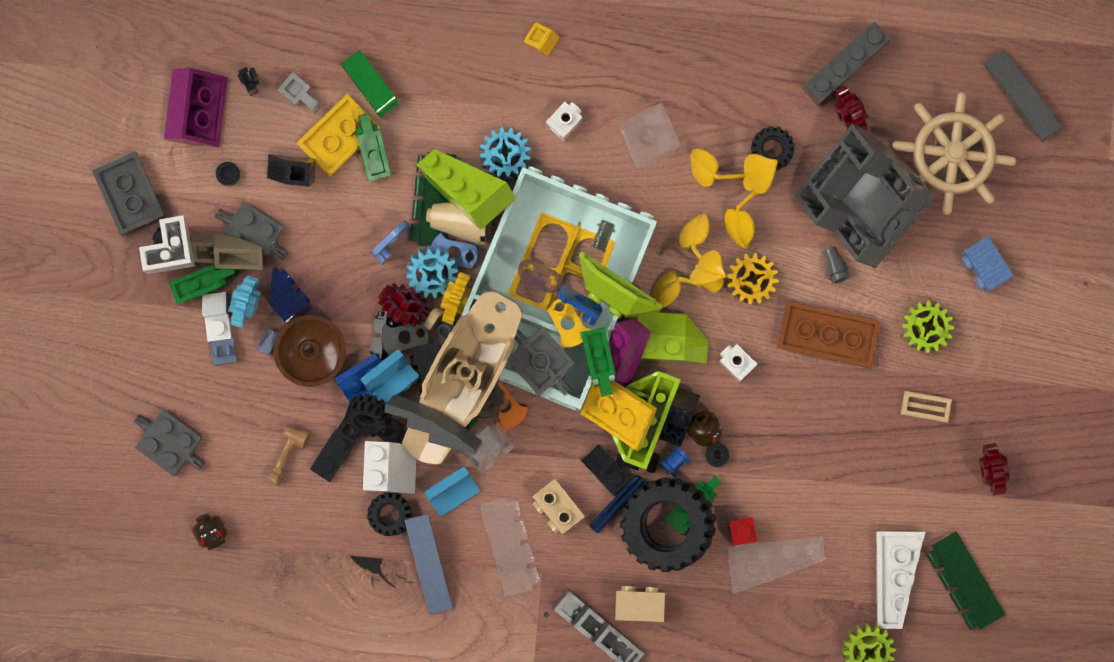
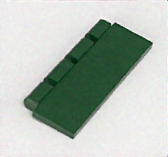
[409,152,456,247]
[926,531,1005,630]

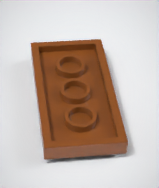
[777,301,881,369]

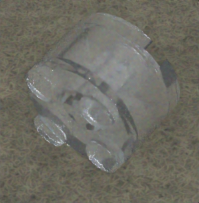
[461,417,515,472]

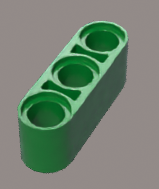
[340,50,400,118]

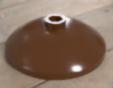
[273,315,346,387]

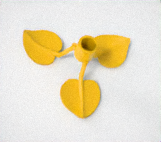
[690,148,778,249]
[651,213,727,307]

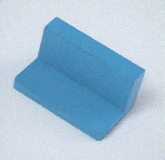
[360,349,420,404]
[424,466,480,516]

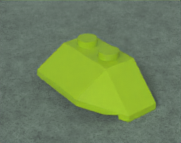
[579,251,663,318]
[629,312,708,364]
[611,371,681,470]

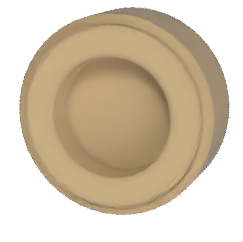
[424,308,444,332]

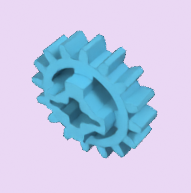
[479,127,531,180]
[406,246,458,298]
[229,275,261,328]

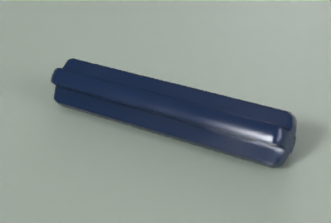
[590,475,645,533]

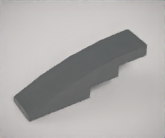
[984,50,1062,142]
[385,395,482,454]
[552,590,644,662]

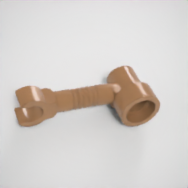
[267,424,311,486]

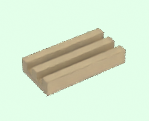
[900,391,952,423]

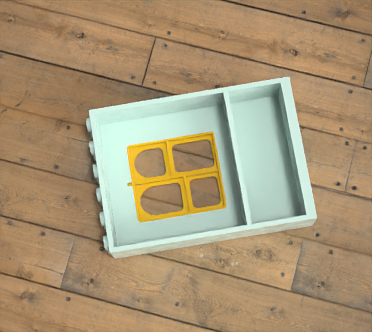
[461,166,657,413]

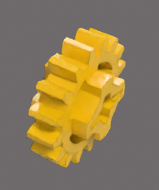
[726,253,779,305]
[440,272,472,325]

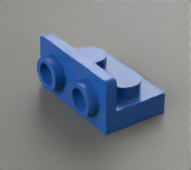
[334,354,381,403]

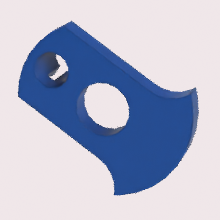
[557,284,603,325]

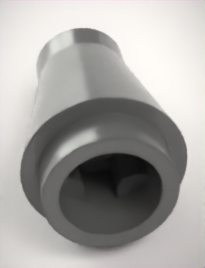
[823,247,850,284]

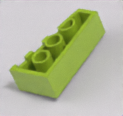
[416,149,517,230]

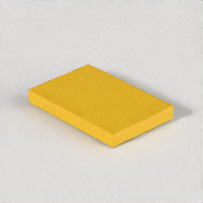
[297,94,381,177]
[580,381,657,451]

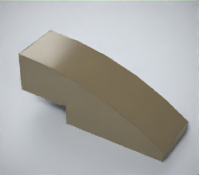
[191,232,263,270]

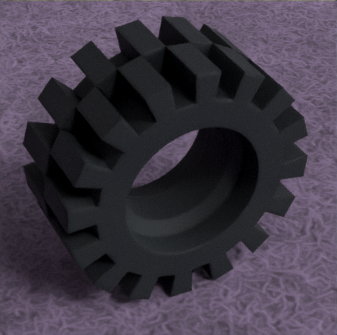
[751,126,795,171]
[344,394,391,437]
[367,493,412,536]

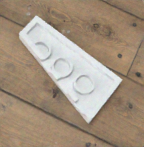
[876,532,925,629]

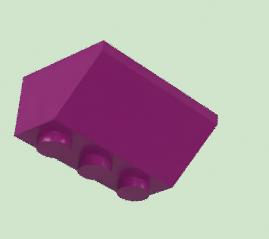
[164,67,228,147]

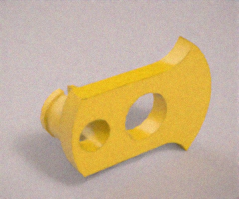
[547,299,591,348]

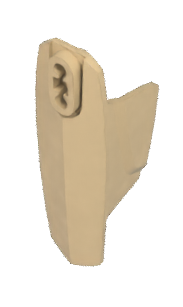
[402,291,523,464]

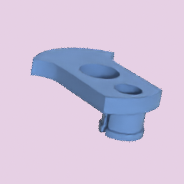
[371,221,411,265]
[431,232,478,268]

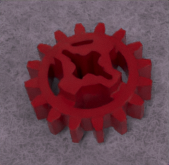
[833,85,868,131]
[378,283,430,327]
[979,443,1010,496]

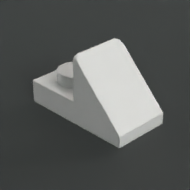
[202,292,232,342]

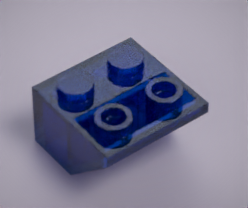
[269,267,311,324]

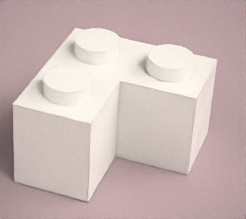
[139,215,195,274]

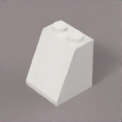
[363,441,416,494]

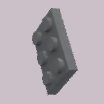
[92,151,165,236]

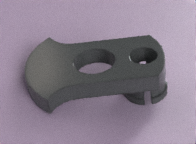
[381,323,428,356]

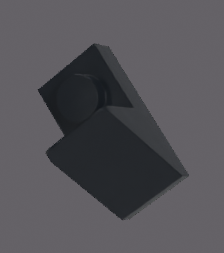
[581,445,631,496]

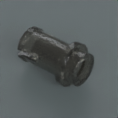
[591,220,616,252]

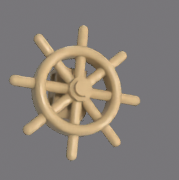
[892,92,1017,215]

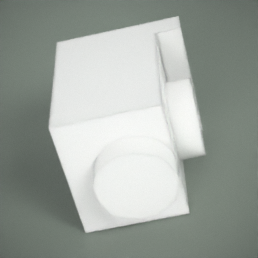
[546,102,582,141]
[719,344,757,382]

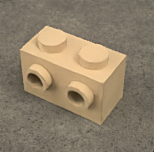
[532,479,585,535]
[615,586,665,622]

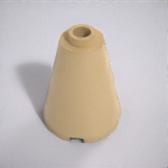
[426,202,492,246]

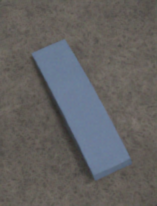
[405,514,453,614]

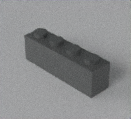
[802,21,891,107]

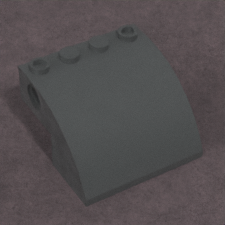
[794,123,935,268]

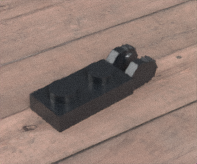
[309,419,360,483]

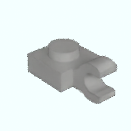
[278,72,320,113]

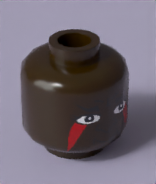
[689,411,722,447]
[191,513,228,550]

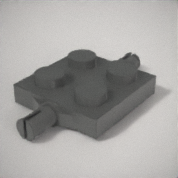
[215,201,288,261]
[508,327,575,396]
[134,409,205,476]

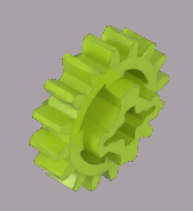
[901,301,954,354]
[842,623,896,662]

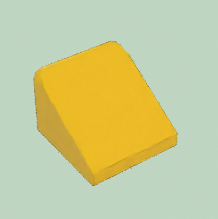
[523,22,559,56]

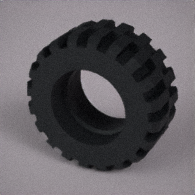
[620,477,716,572]

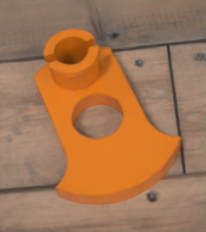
[486,382,528,430]

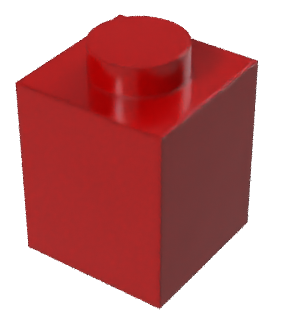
[727,517,757,546]

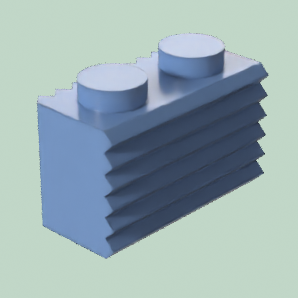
[961,236,1014,293]

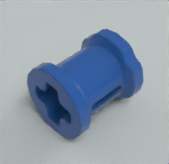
[659,446,691,477]

